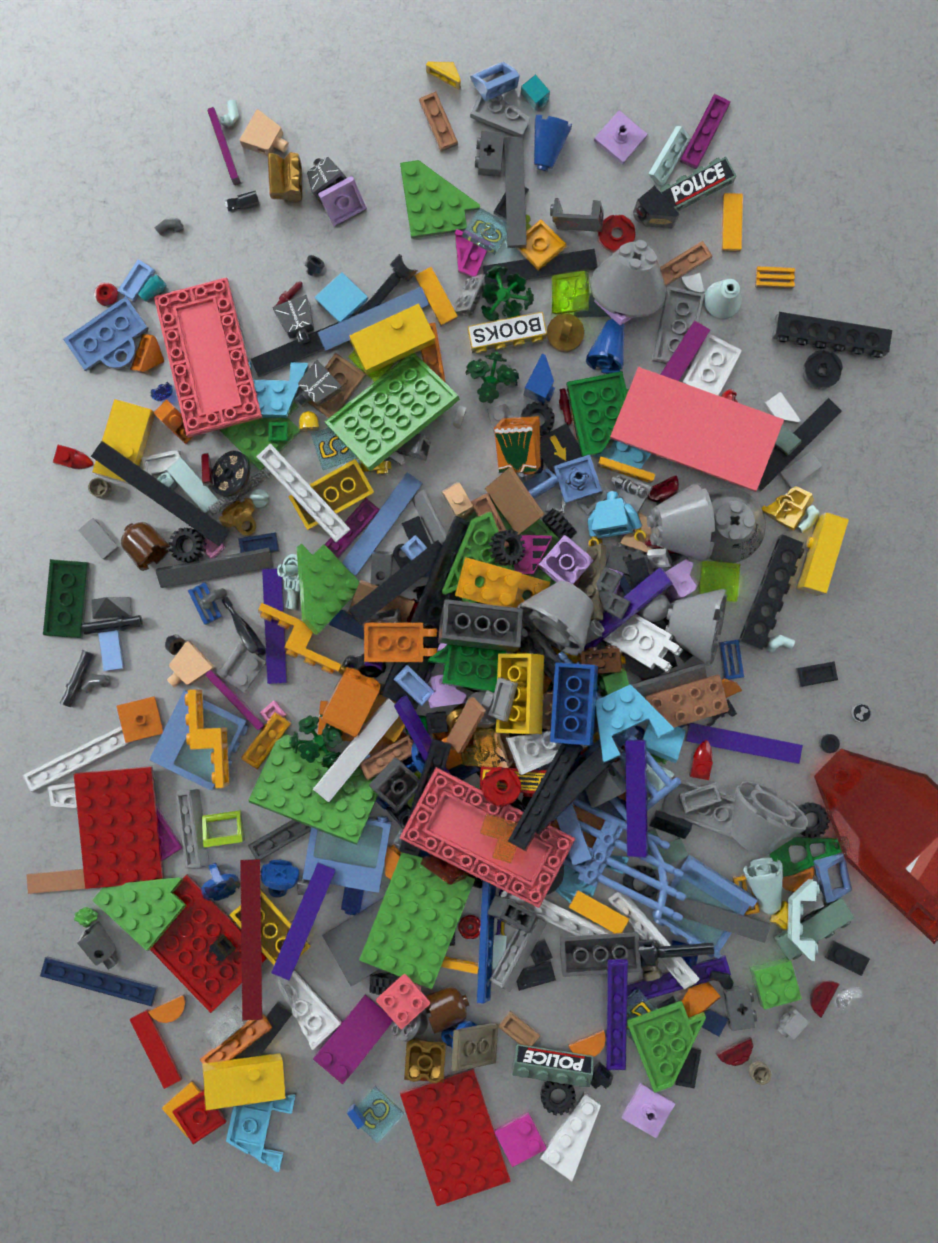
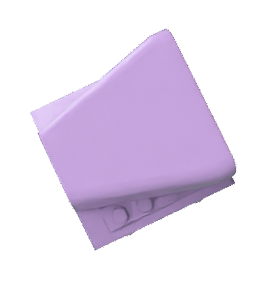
[538,535,594,584]
[665,558,699,604]
[427,675,467,708]

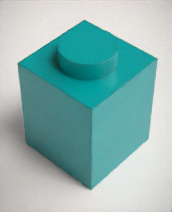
[520,74,550,110]

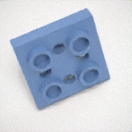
[553,455,602,504]

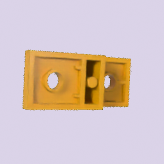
[455,557,550,608]
[258,603,341,674]
[185,689,229,788]

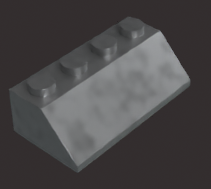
[438,599,523,652]
[631,663,707,698]
[560,932,641,977]

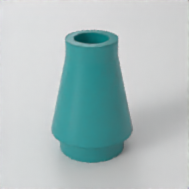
[138,274,167,302]

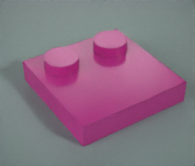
[494,1112,547,1167]

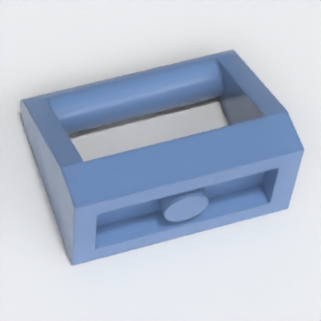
[470,62,520,102]
[523,468,559,499]
[814,853,852,903]

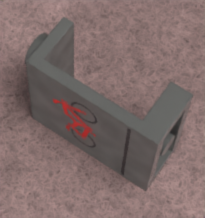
[550,198,604,232]

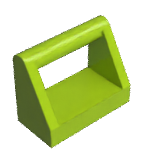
[202,810,245,848]

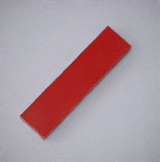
[129,1009,183,1089]

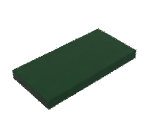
[43,559,90,639]

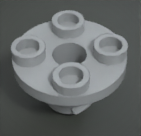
[391,1013,428,1042]

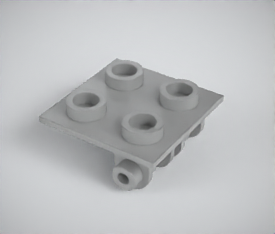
[455,274,485,317]
[612,474,653,513]

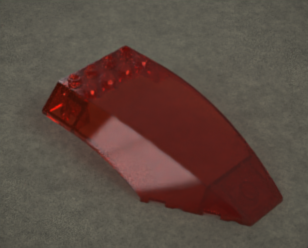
[814,749,938,944]

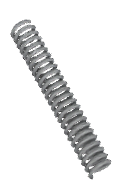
[208,468,272,516]

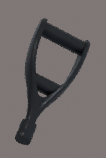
[221,597,266,657]

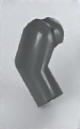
[154,218,184,235]
[201,588,227,609]
[80,674,110,693]

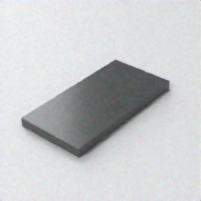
[322,898,383,987]

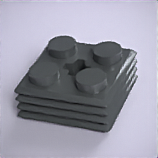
[369,757,420,812]

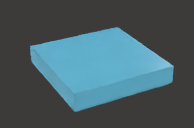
[314,272,368,323]
[642,720,686,763]

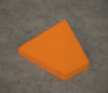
[130,334,165,372]
[682,982,721,1018]

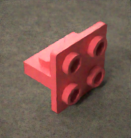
[376,974,430,1029]

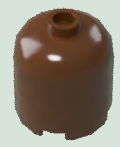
[121,522,170,571]
[425,987,470,1034]

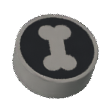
[851,703,872,723]

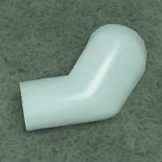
[220,100,239,127]
[797,505,820,533]
[766,635,795,652]

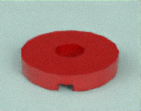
[598,215,636,253]
[482,767,521,807]

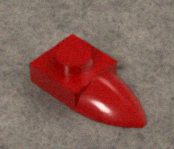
[52,444,94,469]
[689,740,713,780]

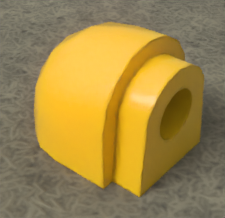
[299,411,320,432]
[770,901,788,931]

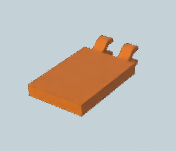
[364,623,437,662]

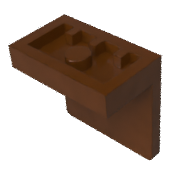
[581,646,624,675]

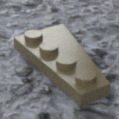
[578,544,607,621]

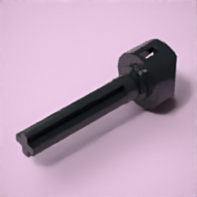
[358,254,418,314]
[638,939,714,967]

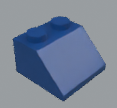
[523,354,555,404]

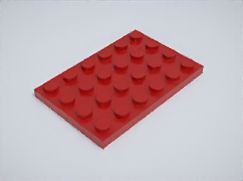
[73,766,164,889]
[150,874,267,1013]
[400,1068,511,1206]

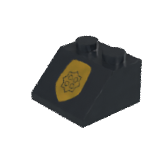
[633,185,680,228]

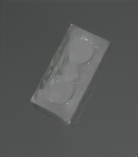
[202,1005,247,1049]

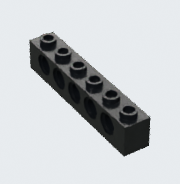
[772,311,893,358]
[739,534,804,650]

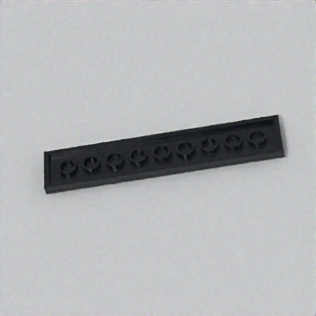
[380,516,470,710]

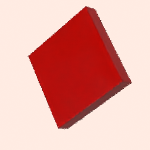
[172,1090,227,1145]

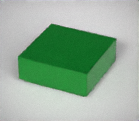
[268,422,288,442]

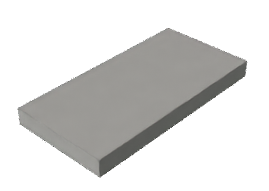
[652,286,705,368]
[660,777,735,838]

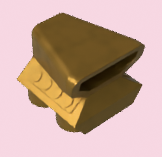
[268,152,302,202]
[404,1037,446,1083]

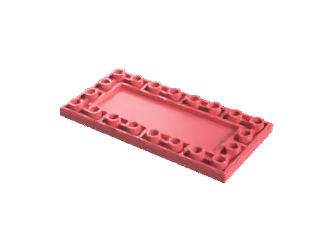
[154,277,262,438]
[610,367,784,492]
[400,767,575,908]

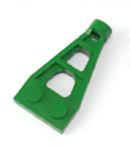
[769,836,849,877]

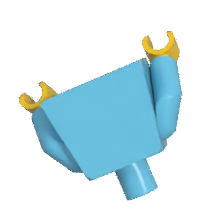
[588,491,647,547]

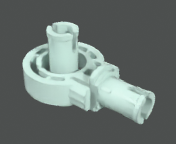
[277,554,300,609]

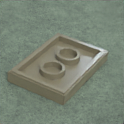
[451,1023,498,1072]

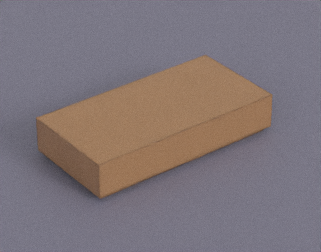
[498,1011,540,1047]

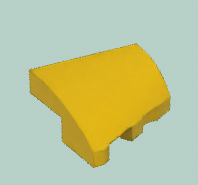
[761,486,814,531]

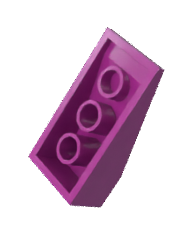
[313,994,393,1085]

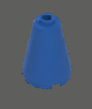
[534,115,572,171]
[586,319,625,374]

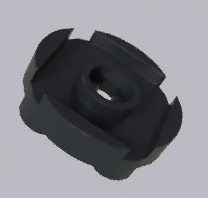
[803,350,843,389]

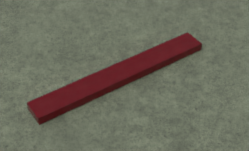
[240,859,263,1021]

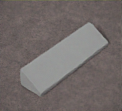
[412,490,447,545]
[175,789,209,869]
[489,917,547,992]

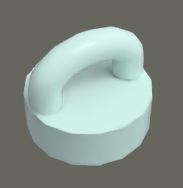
[157,472,177,490]
[249,489,269,508]

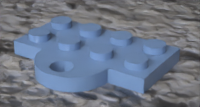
[63,297,149,371]

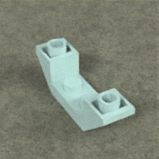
[788,879,820,961]

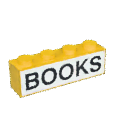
[468,312,547,354]

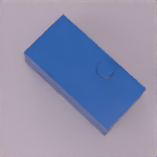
[550,663,598,745]

